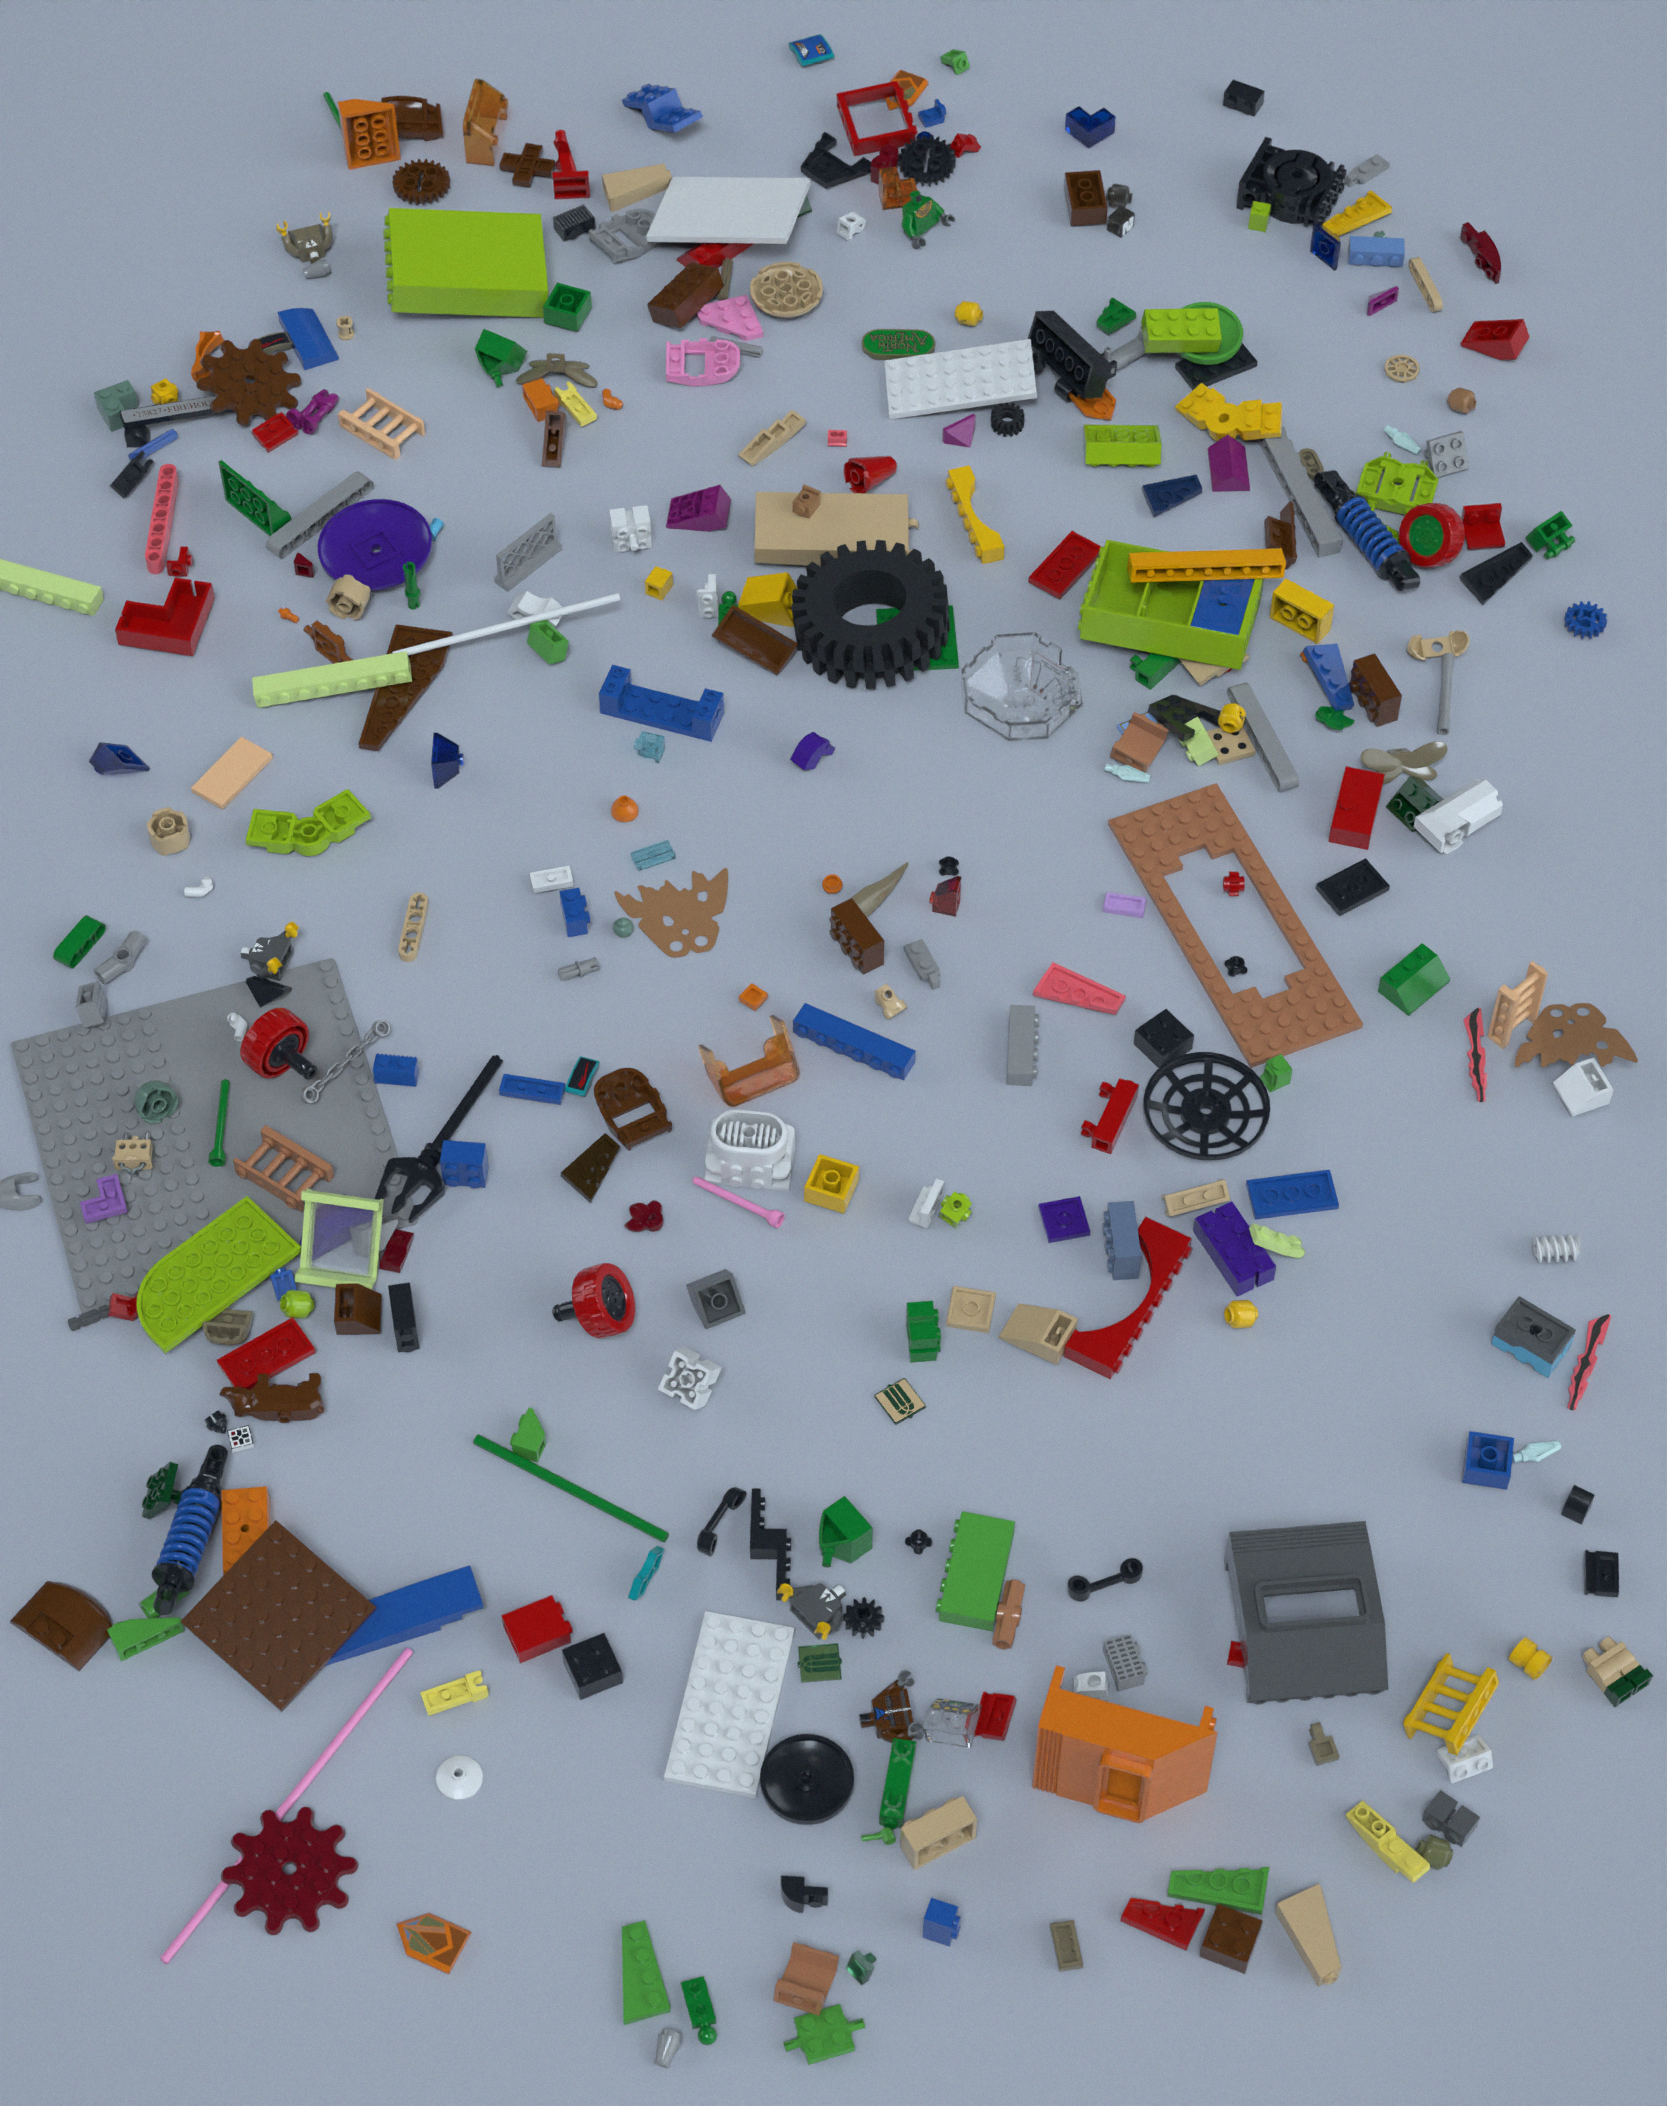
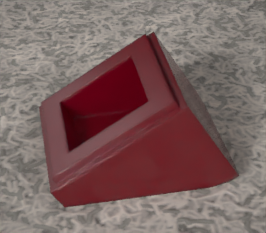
[293,552,315,578]

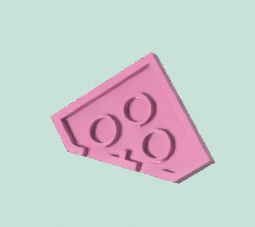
[696,295,763,341]

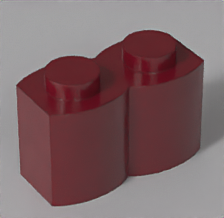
[871,144,899,186]

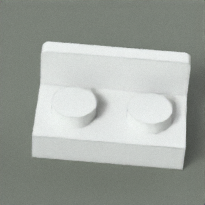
[697,574,719,618]
[909,1179,944,1228]
[1437,1734,1493,1783]

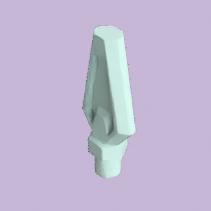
[1384,425,1422,455]
[1105,763,1151,783]
[1512,1440,1561,1463]

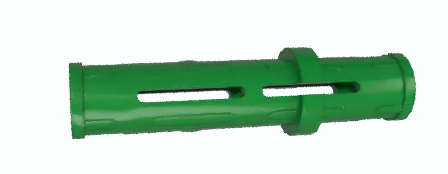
[403,562,420,610]

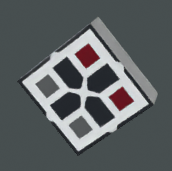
[227,1425,254,1453]

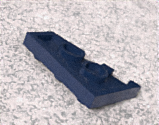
[1142,474,1202,517]

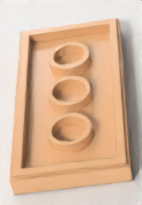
[191,737,273,810]

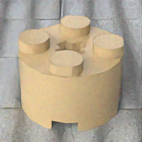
[326,575,371,620]
[147,807,190,856]

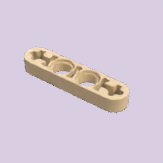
[1409,257,1443,312]
[398,892,429,962]

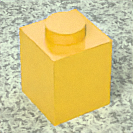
[645,566,673,600]

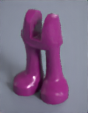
[286,389,339,434]

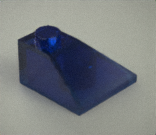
[1310,223,1341,271]
[431,733,464,789]
[89,742,150,775]

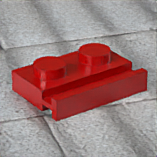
[251,412,298,453]
[971,1691,1017,1741]

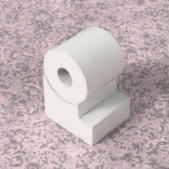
[836,212,866,241]
[1074,1671,1109,1700]

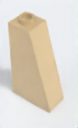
[602,163,671,212]
[1275,1884,1341,1986]

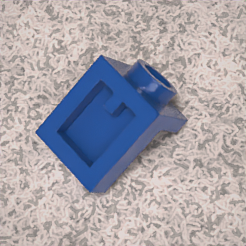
[918,99,946,128]
[270,1268,297,1301]

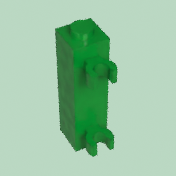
[1130,653,1181,690]
[879,1738,916,1829]

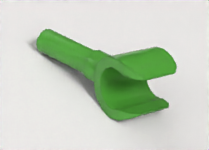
[861,1827,896,1845]

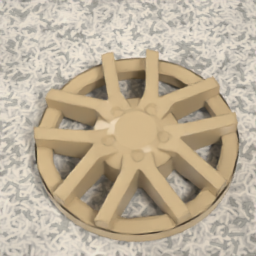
[1385,355,1420,384]

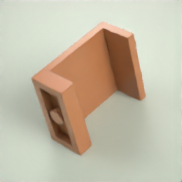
[1110,712,1169,773]
[773,1942,839,2016]

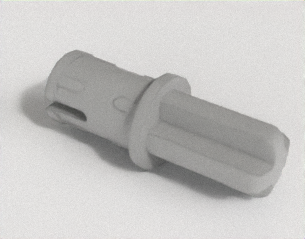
[558,957,599,980]

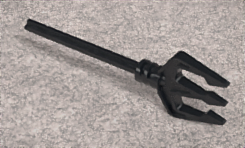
[375,1055,503,1223]

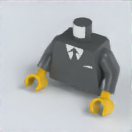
[241,921,299,981]
[777,1583,846,1640]

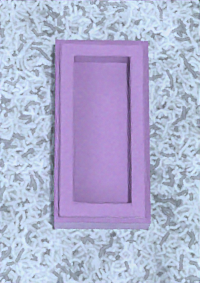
[1103,892,1146,918]

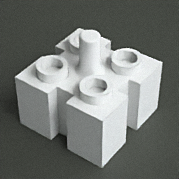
[610,505,652,552]
[658,1347,722,1410]

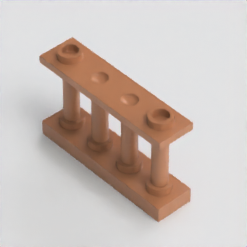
[233,1125,334,1212]

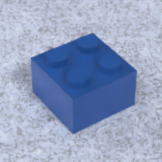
[440,1140,489,1188]
[1462,1431,1514,1490]

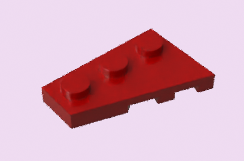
[1120,1898,1206,1951]

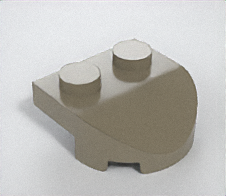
[203,1309,253,1345]

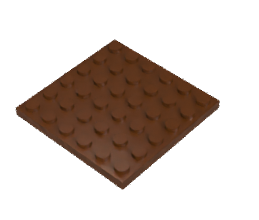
[180,1520,377,1712]

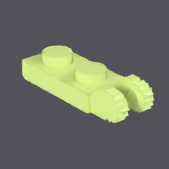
[1249,1223,1305,1259]

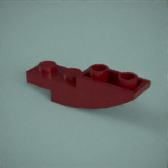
[1460,222,1501,284]

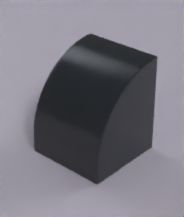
[124,425,151,448]
[1561,1485,1595,1525]

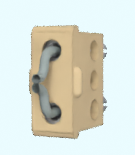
[112,1132,153,1174]

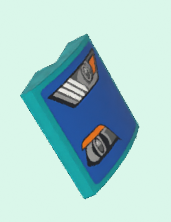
[789,34,834,66]

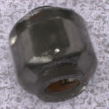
[1106,184,1133,209]

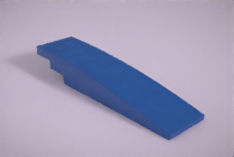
[325,1565,484,1666]

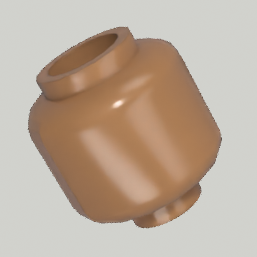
[1447,387,1477,414]

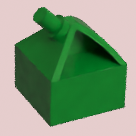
[475,329,528,388]
[819,1496,873,1567]

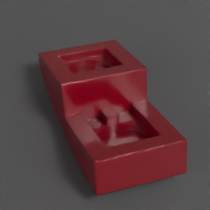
[379,1229,414,1273]

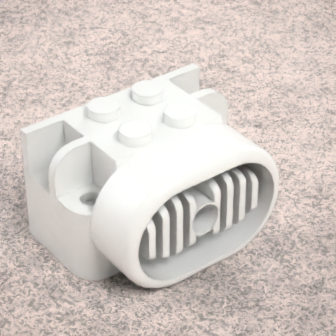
[705,1109,795,1191]

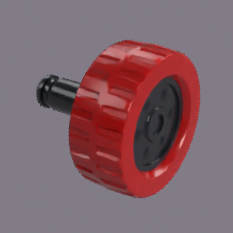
[240,1007,317,1080]
[552,1263,635,1339]

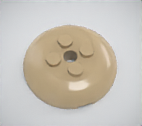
[750,262,823,318]

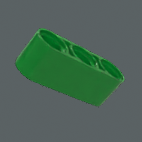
[53,915,106,969]

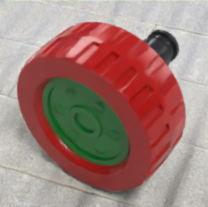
[1399,503,1465,567]

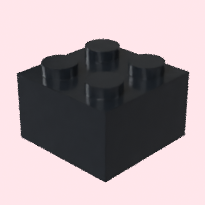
[1134,1009,1194,1068]
[562,1633,623,1700]

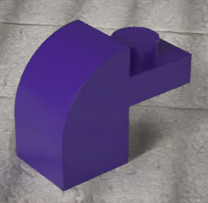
[790,732,835,770]

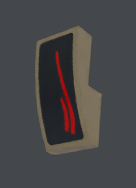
[258,332,292,355]

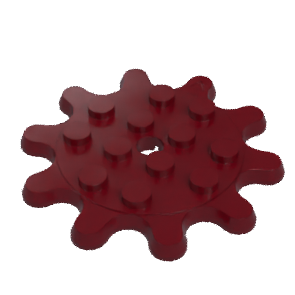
[221,1807,358,1935]

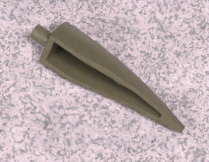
[852,862,908,917]

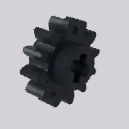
[843,1597,884,1639]

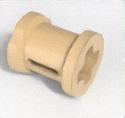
[336,316,354,340]

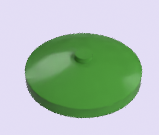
[1178,302,1243,365]

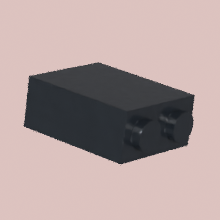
[388,1282,420,1353]

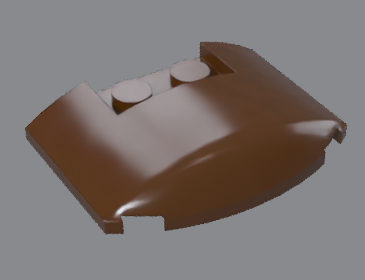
[381,96,443,141]
[10,1581,113,1671]

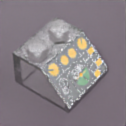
[922,1698,982,1748]

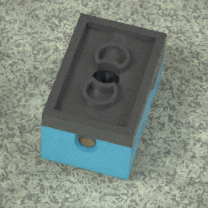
[1492,1296,1576,1378]

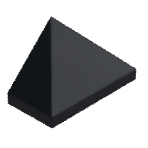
[246,976,292,1007]

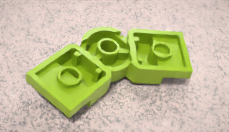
[245,789,371,856]

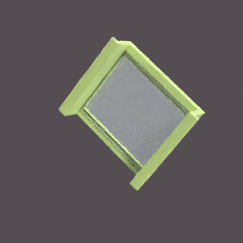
[295,1188,384,1290]

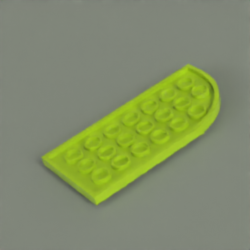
[137,1196,301,1354]

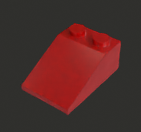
[1461,319,1530,360]

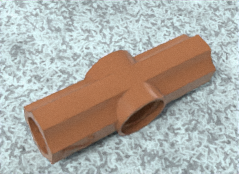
[992,1579,1025,1650]

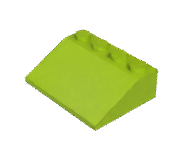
[1083,424,1162,467]

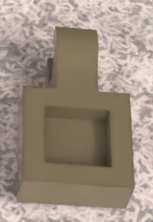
[1309,1722,1340,1766]

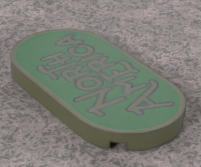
[862,329,935,360]

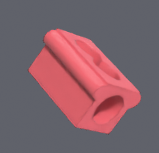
[828,430,847,447]

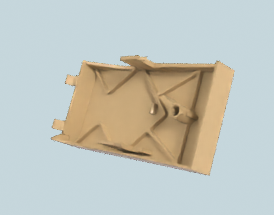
[755,492,919,566]

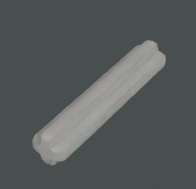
[710,336,763,357]

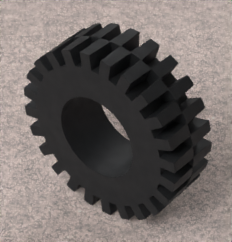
[792,540,950,689]

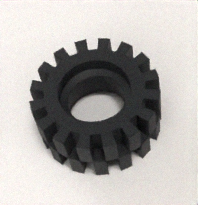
[991,402,1025,437]

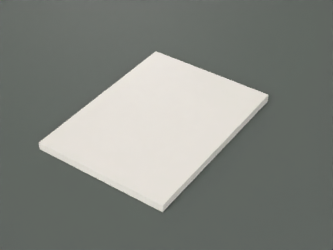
[646,177,811,244]

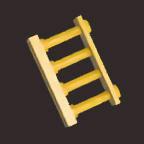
[1403,1653,1499,1756]

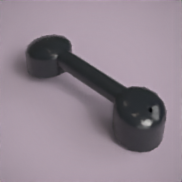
[697,1487,746,1557]
[1068,1558,1143,1602]

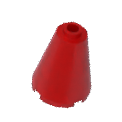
[843,456,897,493]

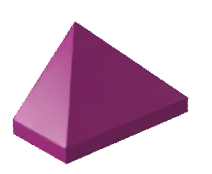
[1367,286,1399,316]
[942,413,976,448]

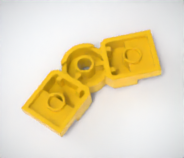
[1174,383,1283,441]

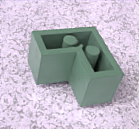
[94,380,138,432]

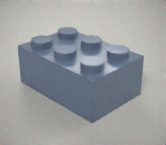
[1102,1201,1141,1280]

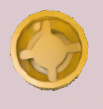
[1508,1637,1553,1681]

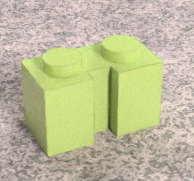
[1178,717,1219,767]

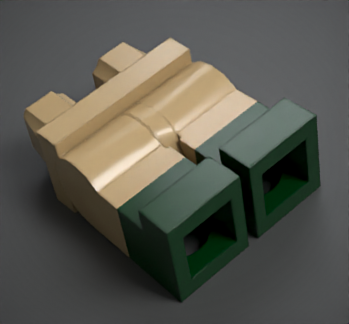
[1582,1636,1653,1707]

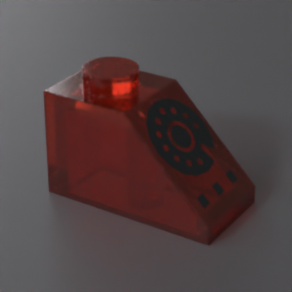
[929,876,962,917]

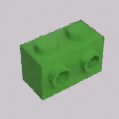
[527,620,569,664]

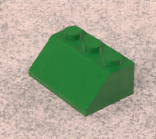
[1378,943,1450,1016]

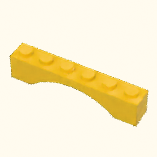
[945,465,1005,564]

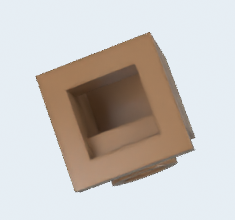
[793,484,821,519]

